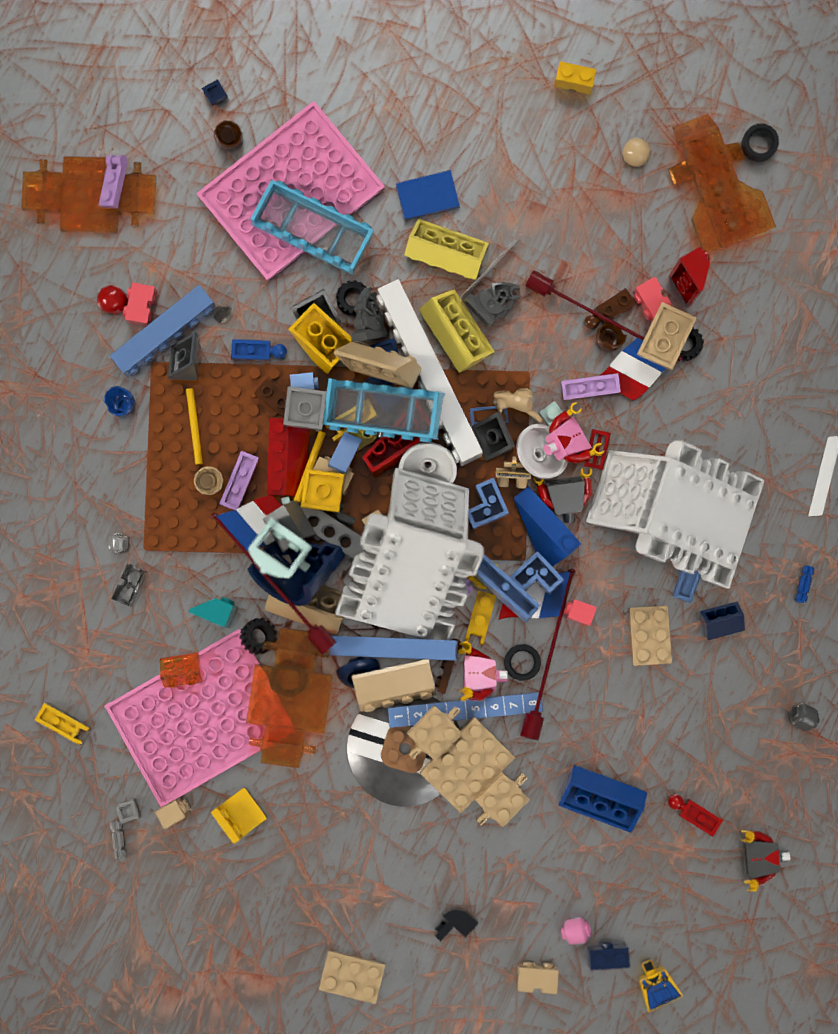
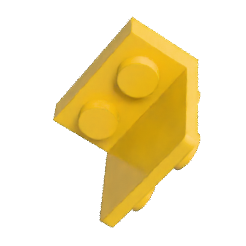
[210,788,267,844]

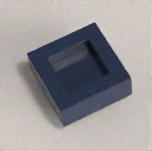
[202,79,228,106]

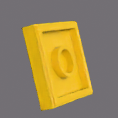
[301,469,345,513]

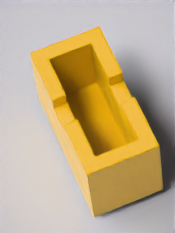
[554,61,597,95]

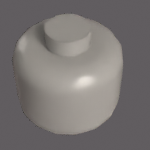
[108,533,129,554]

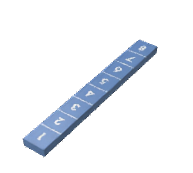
[387,692,543,728]

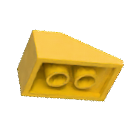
[288,303,356,374]

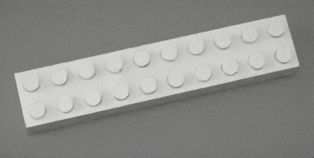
[376,279,483,467]

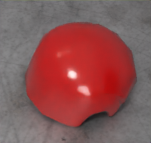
[97,285,128,315]

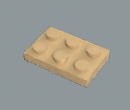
[637,302,697,371]
[629,606,672,666]
[319,950,385,1004]

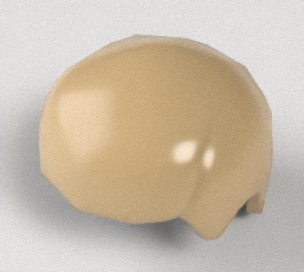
[622,138,651,167]
[194,466,224,495]

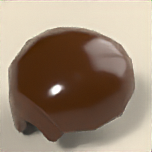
[214,120,243,149]
[596,323,627,351]

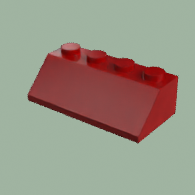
[669,247,710,308]
[267,418,309,498]

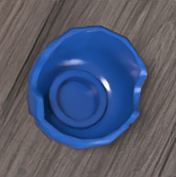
[103,386,134,417]

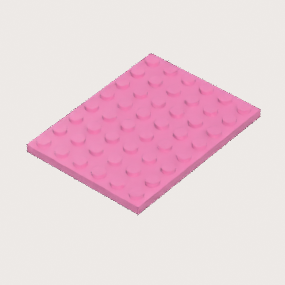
[196,101,385,282]
[105,629,297,807]

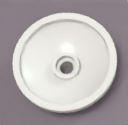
[517,424,568,479]
[399,442,457,484]

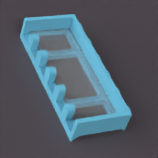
[250,180,374,275]
[323,378,445,443]

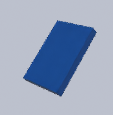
[396,170,460,221]

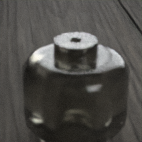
[212,304,233,324]

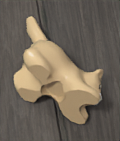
[493,388,543,423]

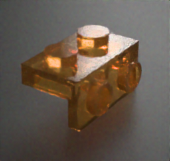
[160,653,202,688]

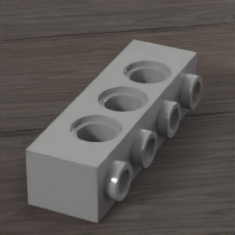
[300,505,365,562]

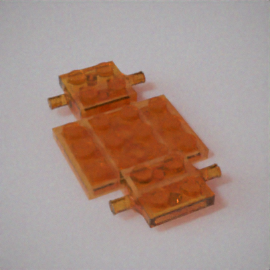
[21,156,156,233]
[246,627,333,768]

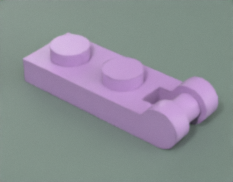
[99,155,128,208]

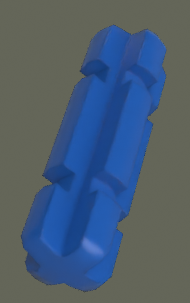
[796,565,815,603]

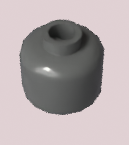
[789,703,820,731]

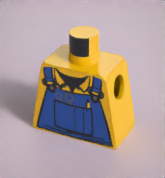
[638,959,683,1012]

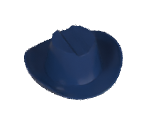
[336,657,380,689]

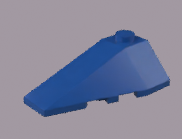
[513,486,581,567]

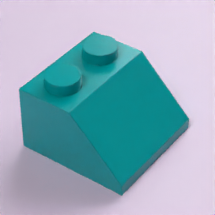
[189,597,238,628]

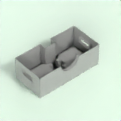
[111,563,147,607]

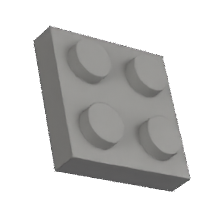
[283,386,327,431]

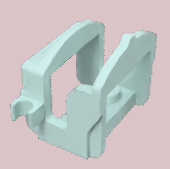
[248,518,312,579]

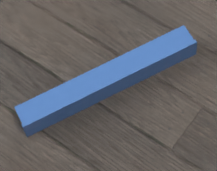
[474,554,540,623]
[302,635,458,661]

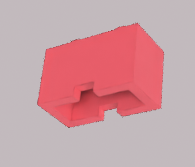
[633,277,673,322]
[123,282,158,326]
[563,599,597,626]

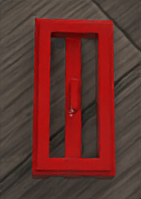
[584,429,611,470]

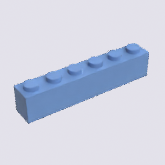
[110,285,215,376]

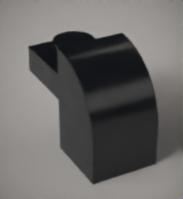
[435,907,479,942]

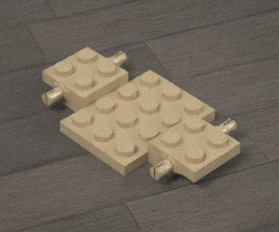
[407,705,530,827]

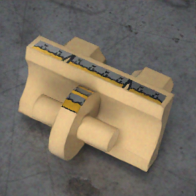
[495,456,531,488]

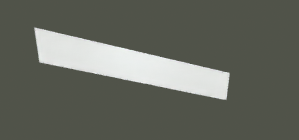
[459,240,518,299]
[808,436,838,516]

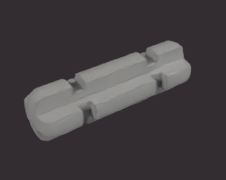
[110,820,126,859]

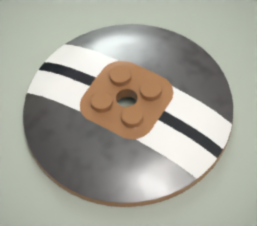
[347,697,460,807]

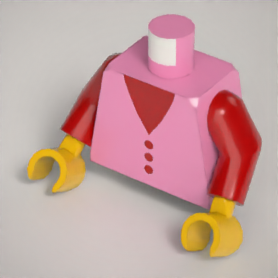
[544,402,605,464]
[458,641,507,702]

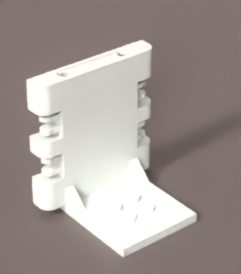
[586,441,764,589]
[335,468,484,640]

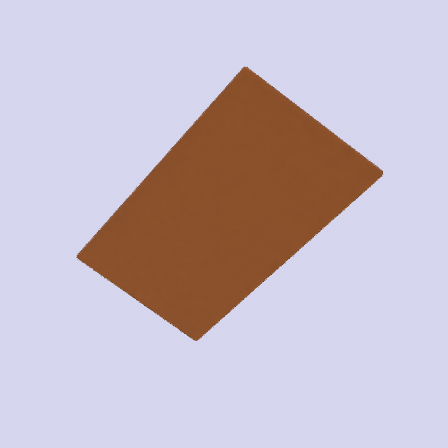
[144,362,530,561]

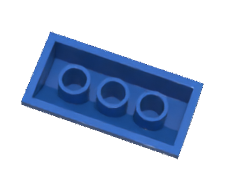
[558,765,647,833]

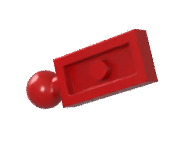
[668,794,723,837]

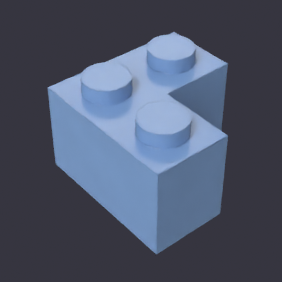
[468,478,509,530]
[510,551,564,595]

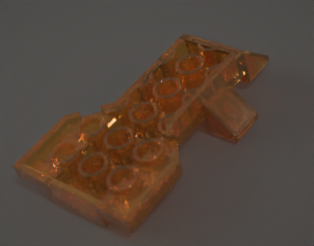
[668,113,776,253]

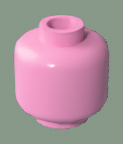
[561,917,591,945]

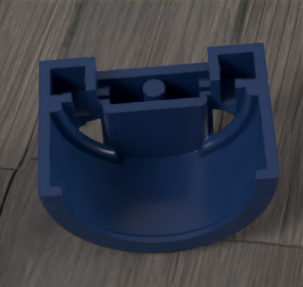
[247,541,345,606]

